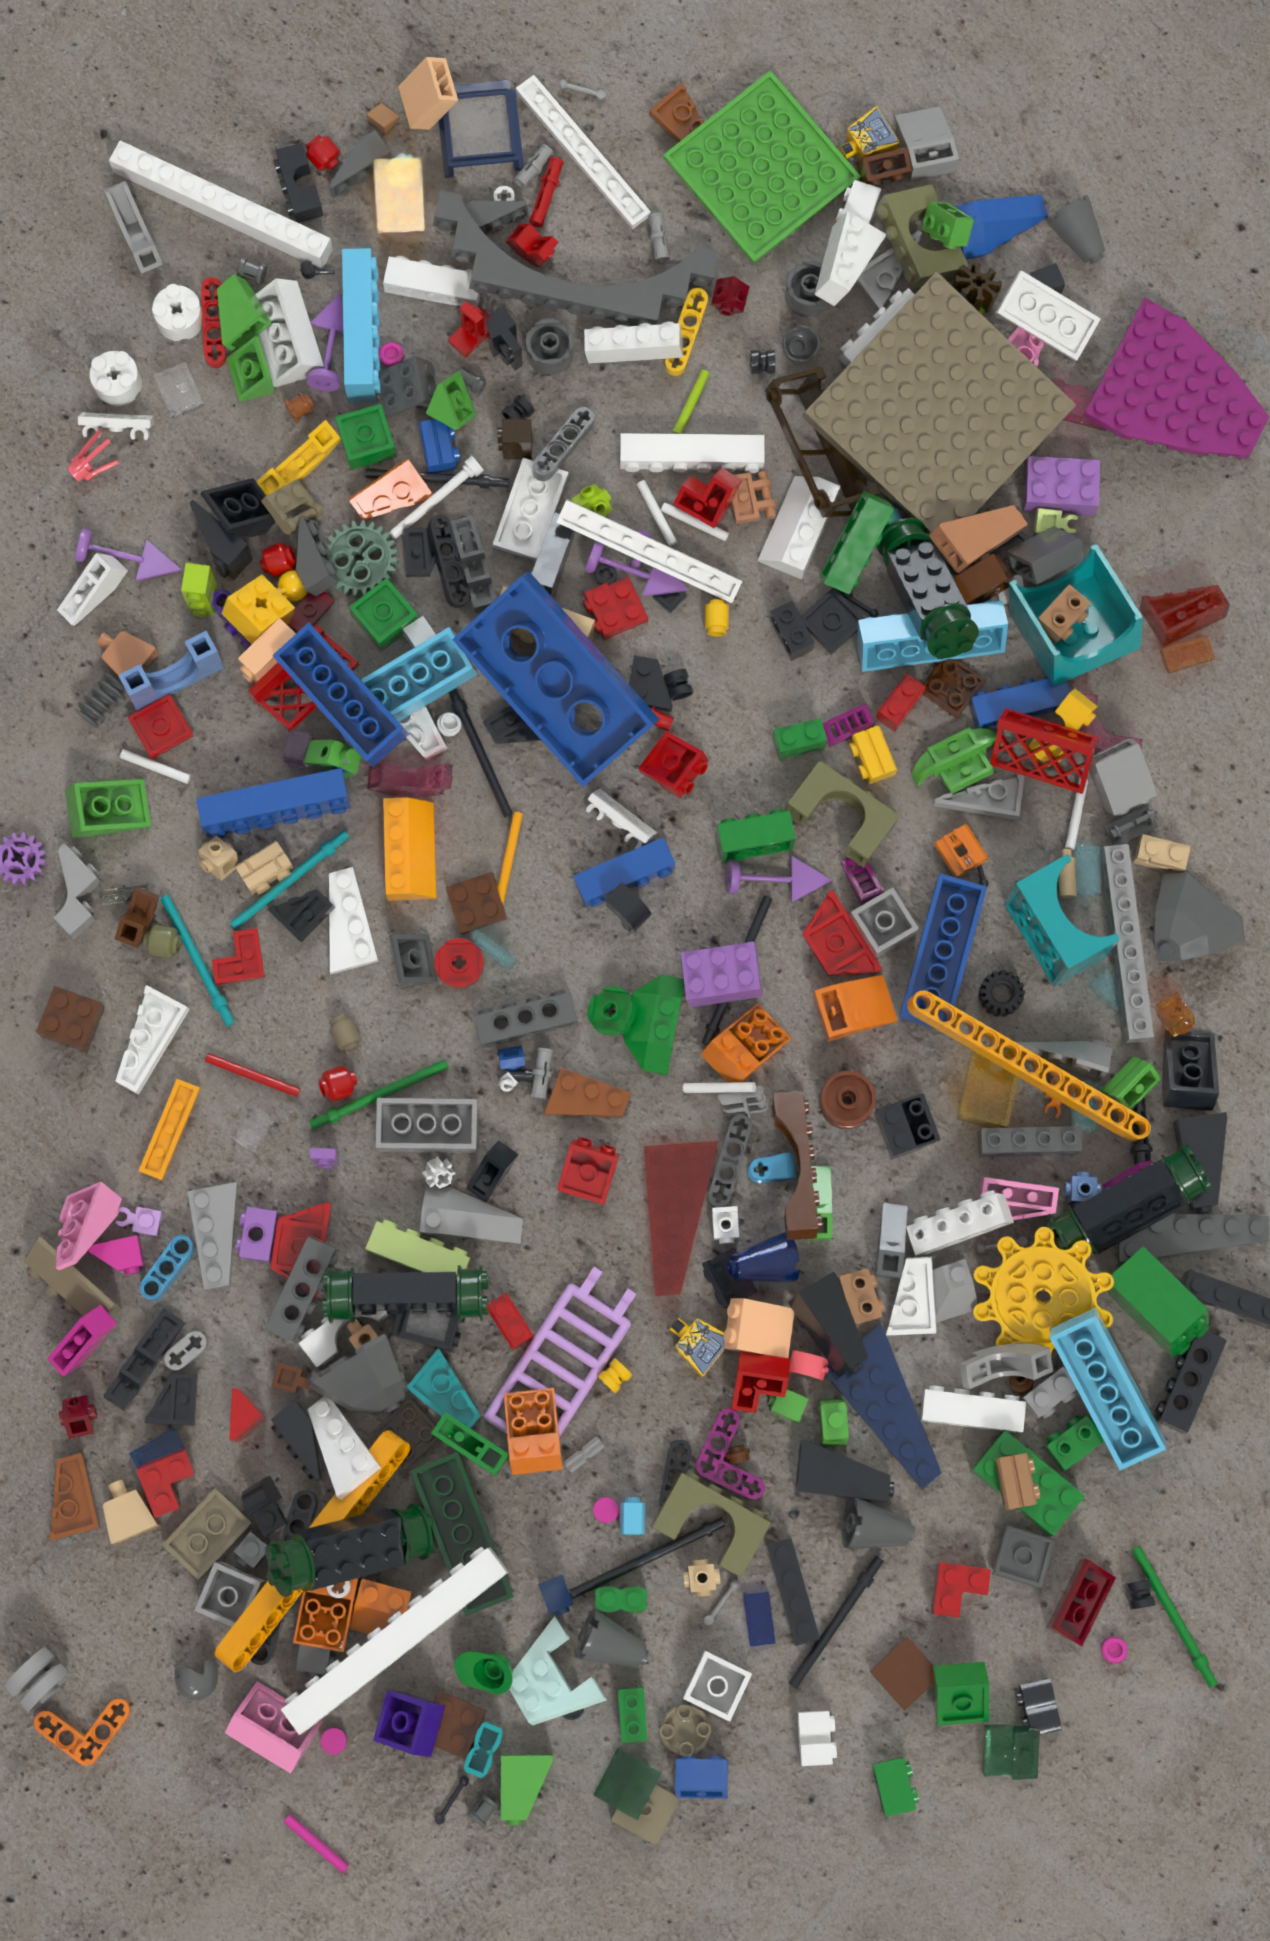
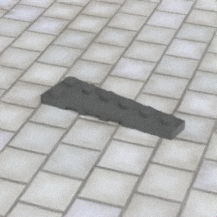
[1118,1214,1269,1263]

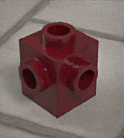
[711,276,750,316]
[59,1395,97,1439]

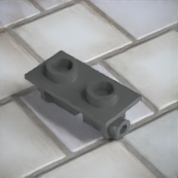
[1104,806,1159,845]

